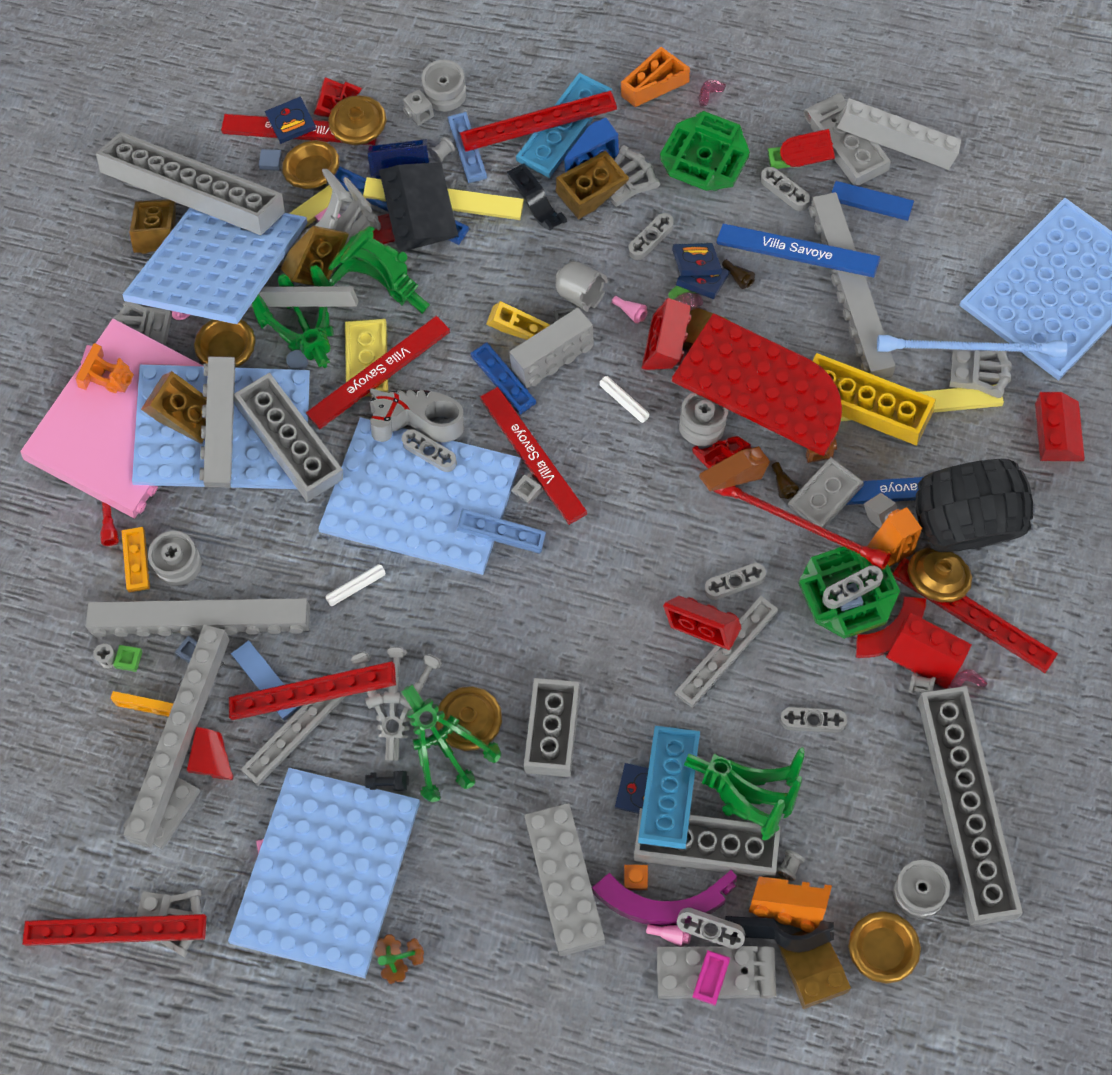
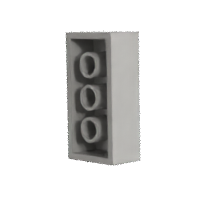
[509,308,594,389]
[524,678,580,777]

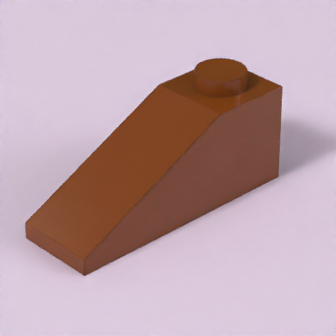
[699,446,770,492]

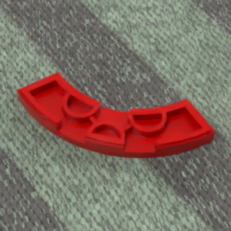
[856,597,927,658]

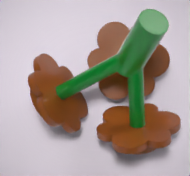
[375,934,424,984]

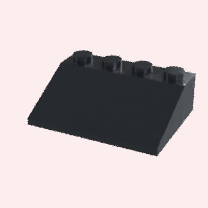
[379,162,459,252]

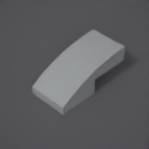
[511,471,544,504]

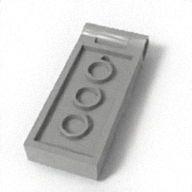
[804,93,891,186]
[657,946,777,999]

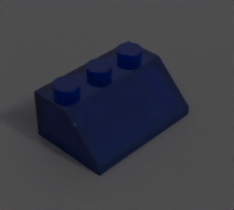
[367,139,430,179]

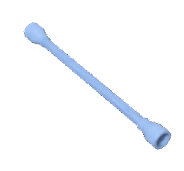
[877,335,1067,357]

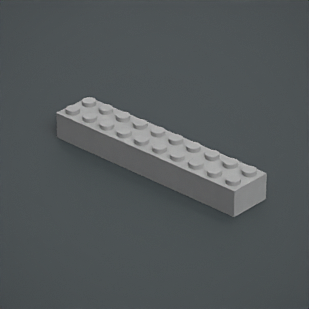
[96,132,285,235]
[918,686,1023,926]

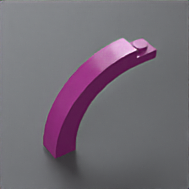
[592,870,737,926]

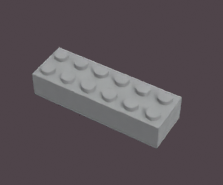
[234,372,343,502]
[524,803,605,957]
[634,808,781,878]

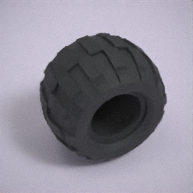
[915,459,1033,552]

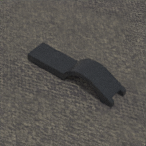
[507,163,567,231]
[725,916,834,952]

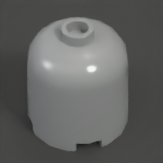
[555,261,608,312]

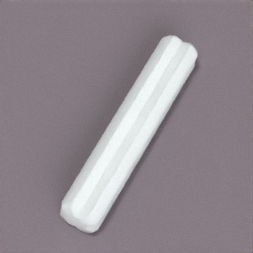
[600,376,649,423]
[325,564,386,606]

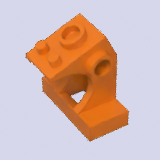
[75,343,134,393]

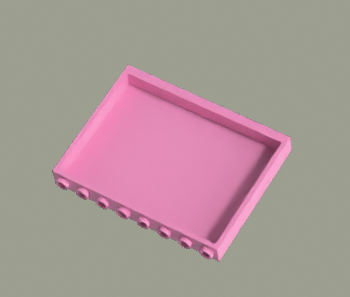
[20,319,204,519]

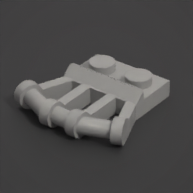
[608,145,660,207]
[114,301,172,346]
[949,349,1012,398]
[136,890,203,958]

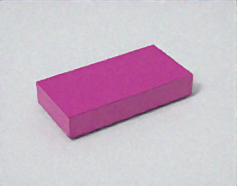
[692,950,730,1006]

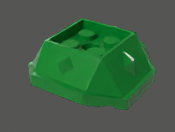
[660,111,750,191]
[799,546,900,639]

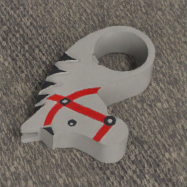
[370,389,464,442]

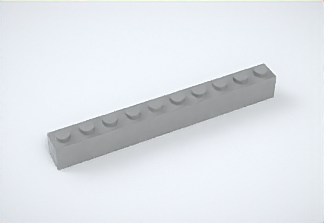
[809,192,895,378]
[86,598,310,637]
[123,625,229,848]

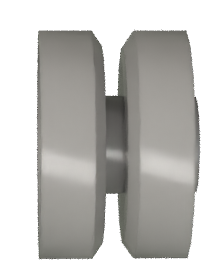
[421,60,467,112]
[679,393,728,446]
[148,531,202,586]
[893,860,950,919]

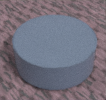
[286,350,308,370]

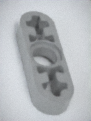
[761,167,810,211]
[629,213,674,261]
[402,429,457,472]
[705,563,766,600]
[822,566,883,609]
[780,707,847,733]
[677,908,745,949]

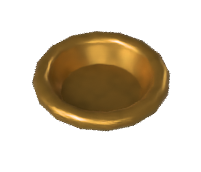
[328,95,387,145]
[282,140,339,189]
[194,319,256,368]
[907,547,972,602]
[436,686,502,751]
[848,911,921,984]

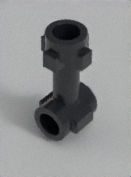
[365,771,409,791]

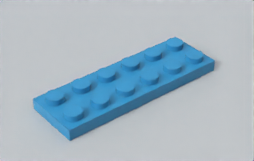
[516,73,612,178]
[638,726,700,849]

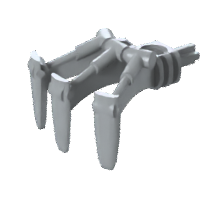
[296,169,381,246]
[351,646,442,761]

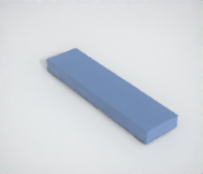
[447,112,487,183]
[456,508,546,554]
[231,640,302,720]

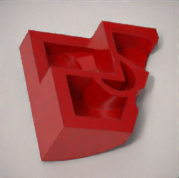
[313,77,362,117]
[692,436,751,469]
[187,727,234,780]

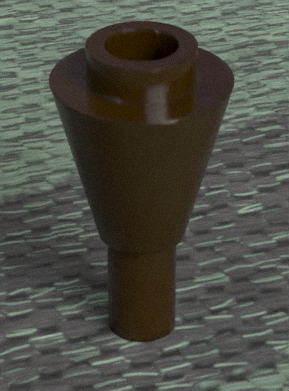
[722,259,755,289]
[771,462,799,499]

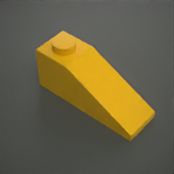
[486,301,550,340]

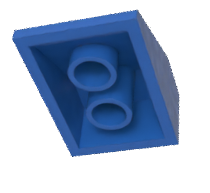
[564,118,619,172]

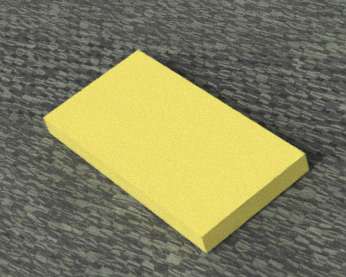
[345,319,389,397]

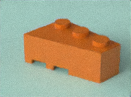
[621,47,690,107]
[867,507,922,567]
[749,876,832,932]

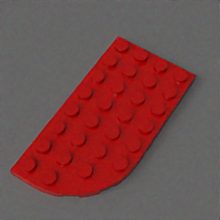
[672,313,842,456]

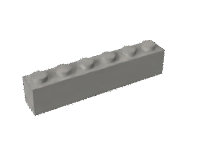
[837,98,961,170]
[200,357,236,488]

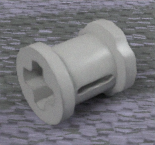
[429,137,455,162]
[93,644,117,670]
[909,673,936,693]
[776,850,805,881]

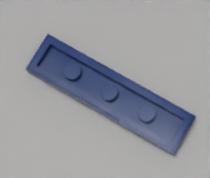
[832,181,914,221]
[470,342,536,415]

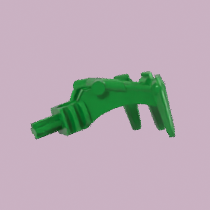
[328,226,430,314]
[252,265,334,368]
[401,684,501,802]
[684,747,805,840]

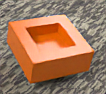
[624,865,648,890]

